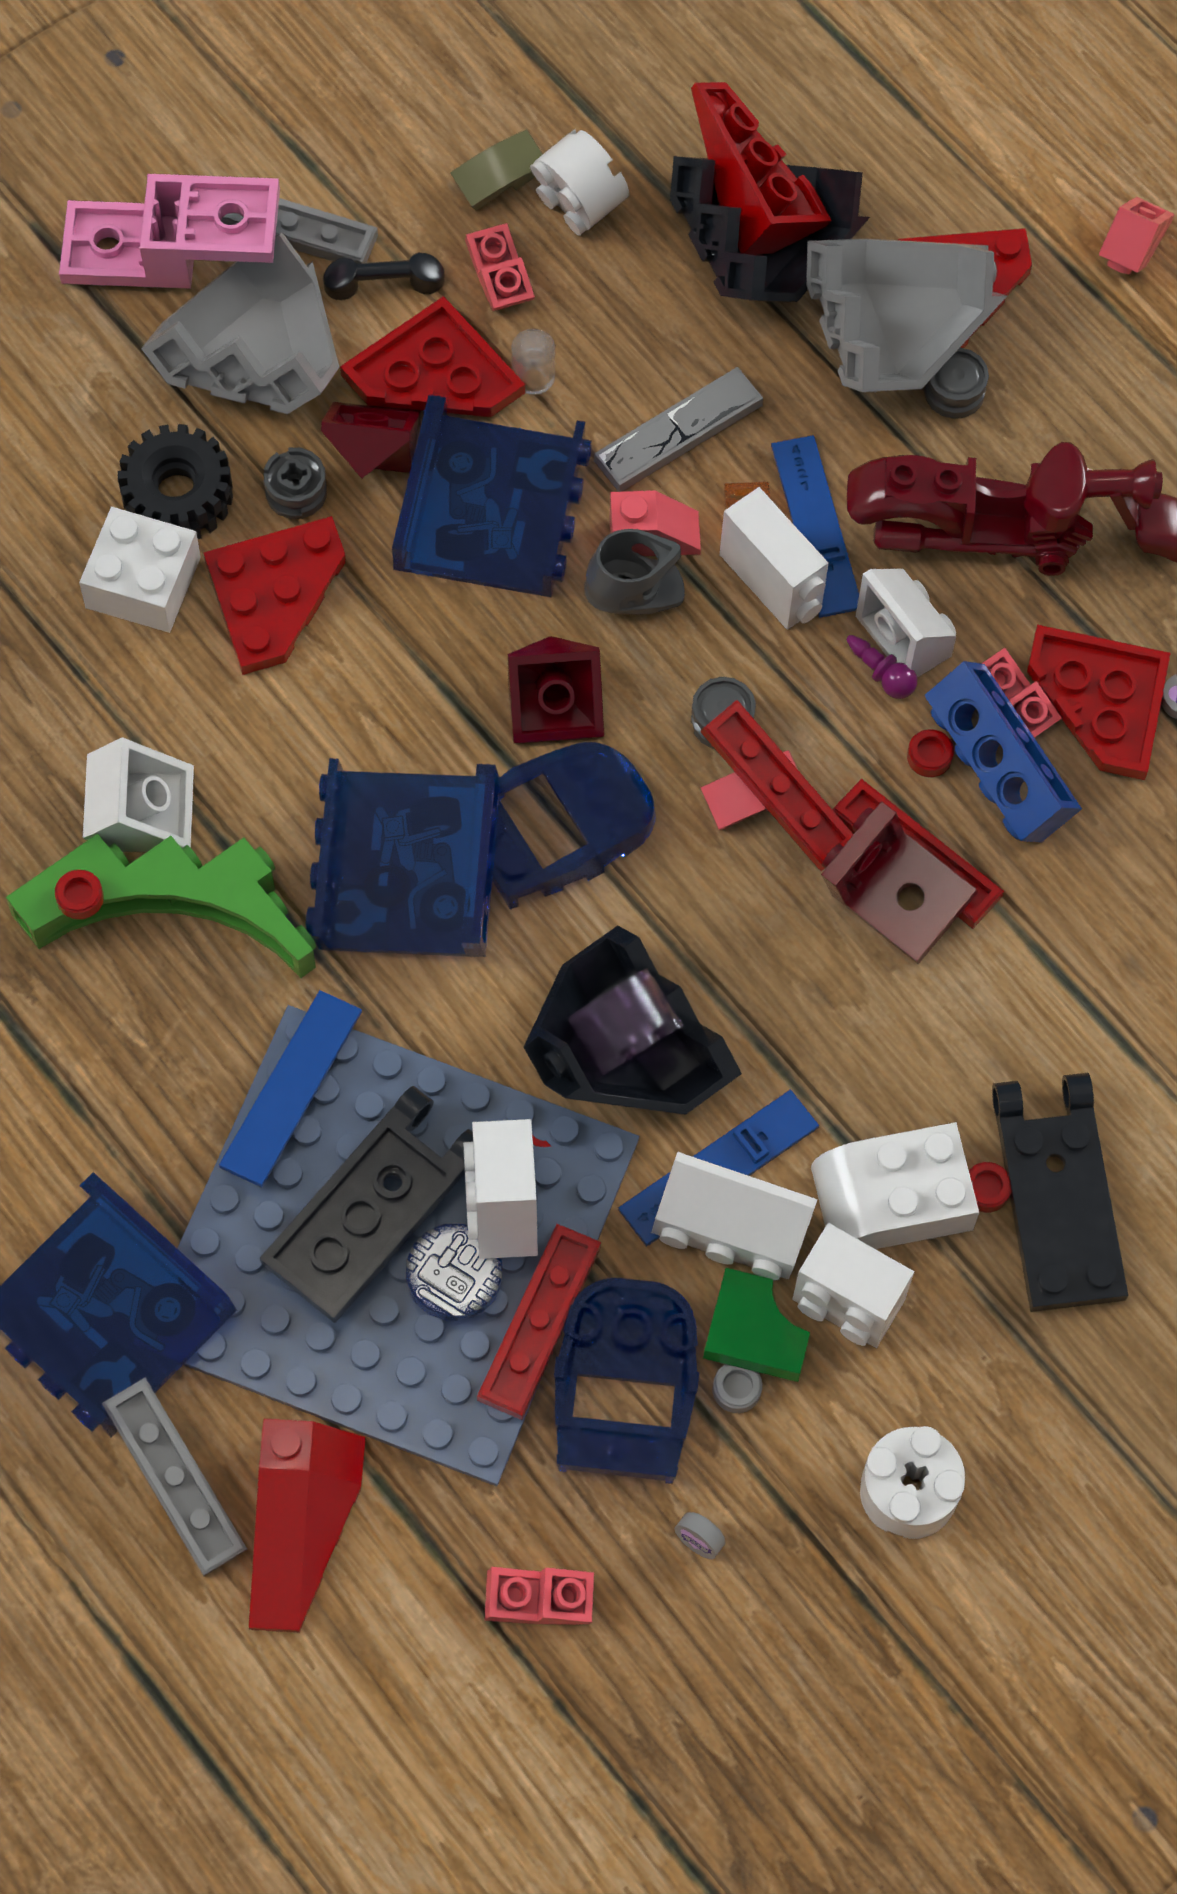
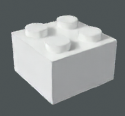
[79,507,201,633]
[463,1119,538,1259]
[792,1223,914,1348]

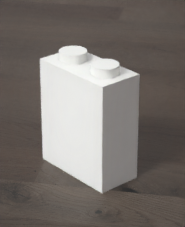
[720,487,828,630]

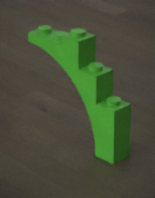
[6,834,316,978]

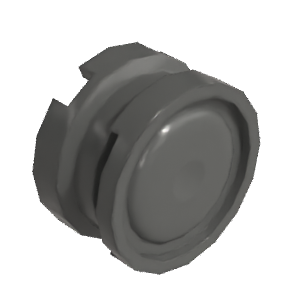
[924,348,989,419]
[263,448,327,519]
[691,677,756,749]

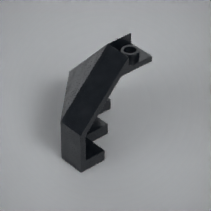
[670,156,870,302]
[524,925,742,1115]

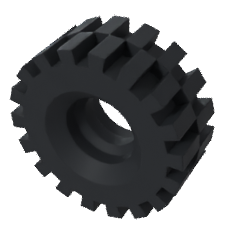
[118,424,233,539]

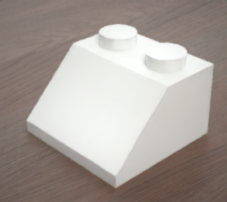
[856,569,956,677]
[83,737,194,852]

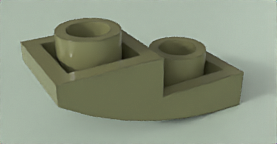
[450,130,543,211]

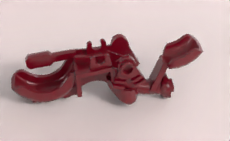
[847,442,1177,576]

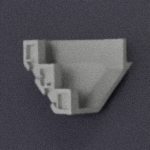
[141,232,339,414]
[806,239,1007,392]

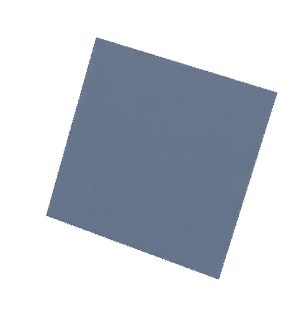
[134,1005,640,1487]

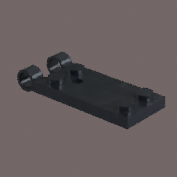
[992,1072,1129,1312]
[259,1086,473,1323]

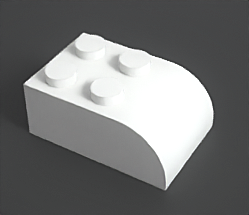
[811,1122,979,1249]

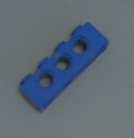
[924,661,1082,842]

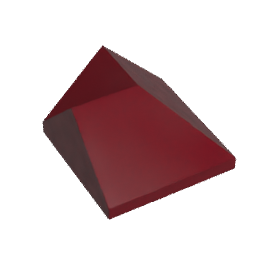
[321,402,420,479]
[508,636,604,743]

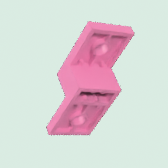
[59,174,280,289]

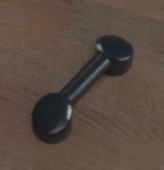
[323,252,444,300]

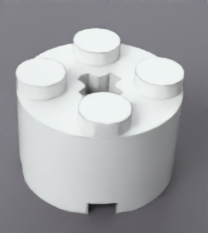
[530,129,629,235]
[860,1426,965,1539]

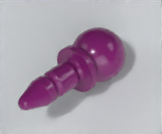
[846,635,918,699]

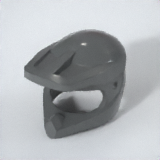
[585,529,685,615]

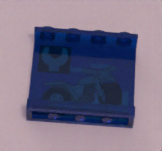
[392,395,592,597]
[306,758,501,957]
[0,1172,237,1438]

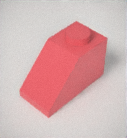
[1098,197,1175,274]
[609,490,701,556]

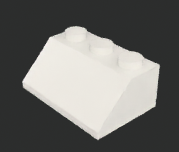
[651,1152,817,1280]

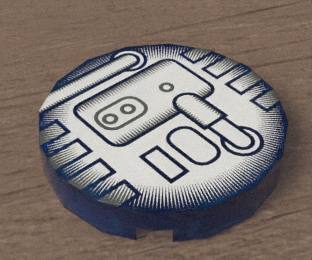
[406,1224,502,1321]

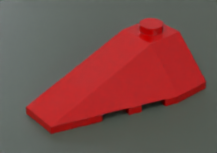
[691,82,832,255]
[249,1418,366,1633]

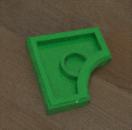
[703,1268,810,1382]

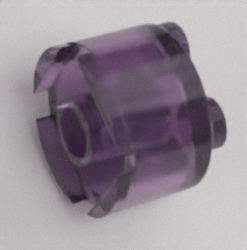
[568,969,683,1076]

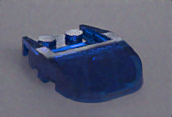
[459,742,656,909]
[554,1278,700,1484]

